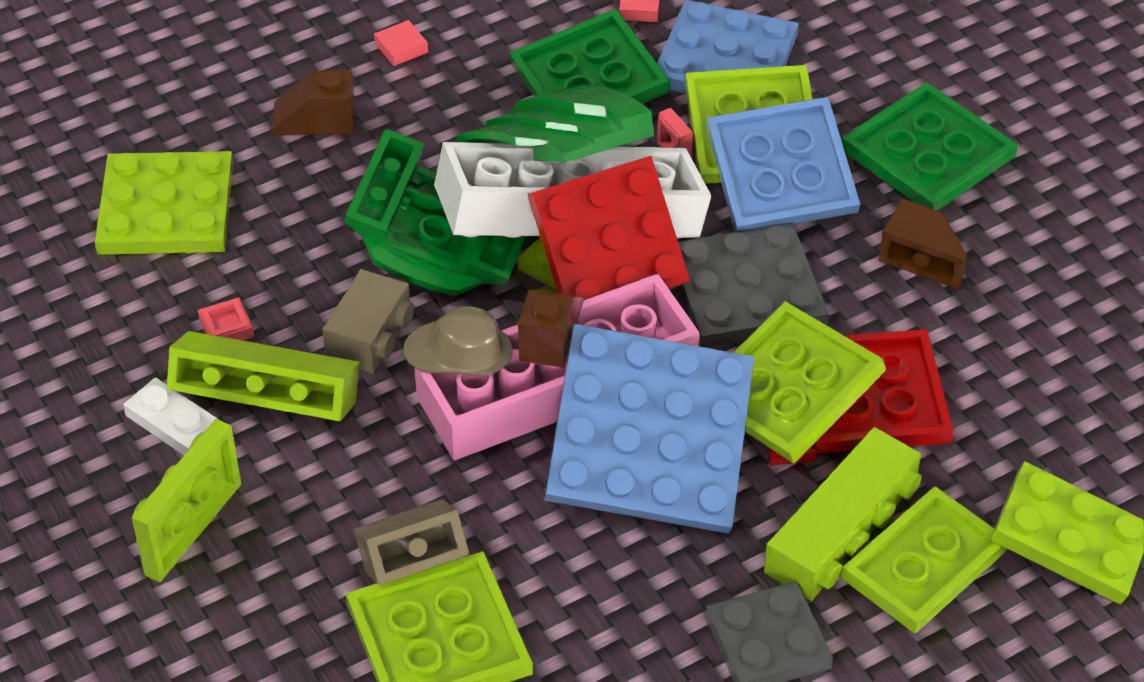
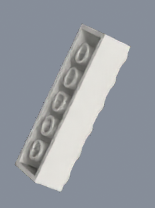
[434,142,711,240]

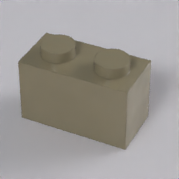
[322,269,414,374]
[353,499,469,585]

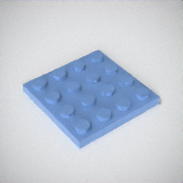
[544,324,754,534]

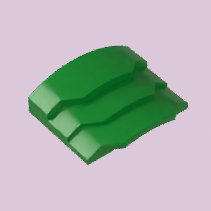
[454,85,654,162]
[344,128,525,296]

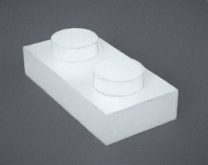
[123,377,219,455]

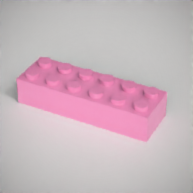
[414,274,700,461]

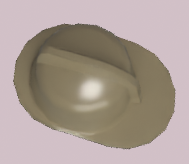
[404,306,512,376]

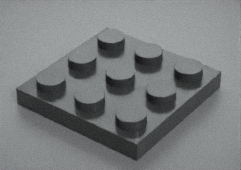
[678,222,829,347]

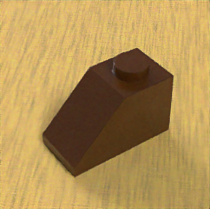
[272,70,355,136]
[879,199,967,290]
[518,289,584,368]

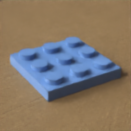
[657,0,799,94]
[706,97,861,232]

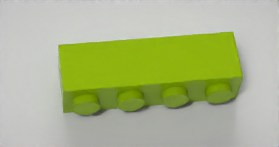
[167,331,360,421]
[764,427,922,601]

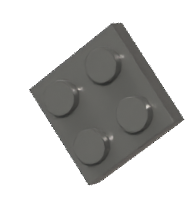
[705,581,833,682]

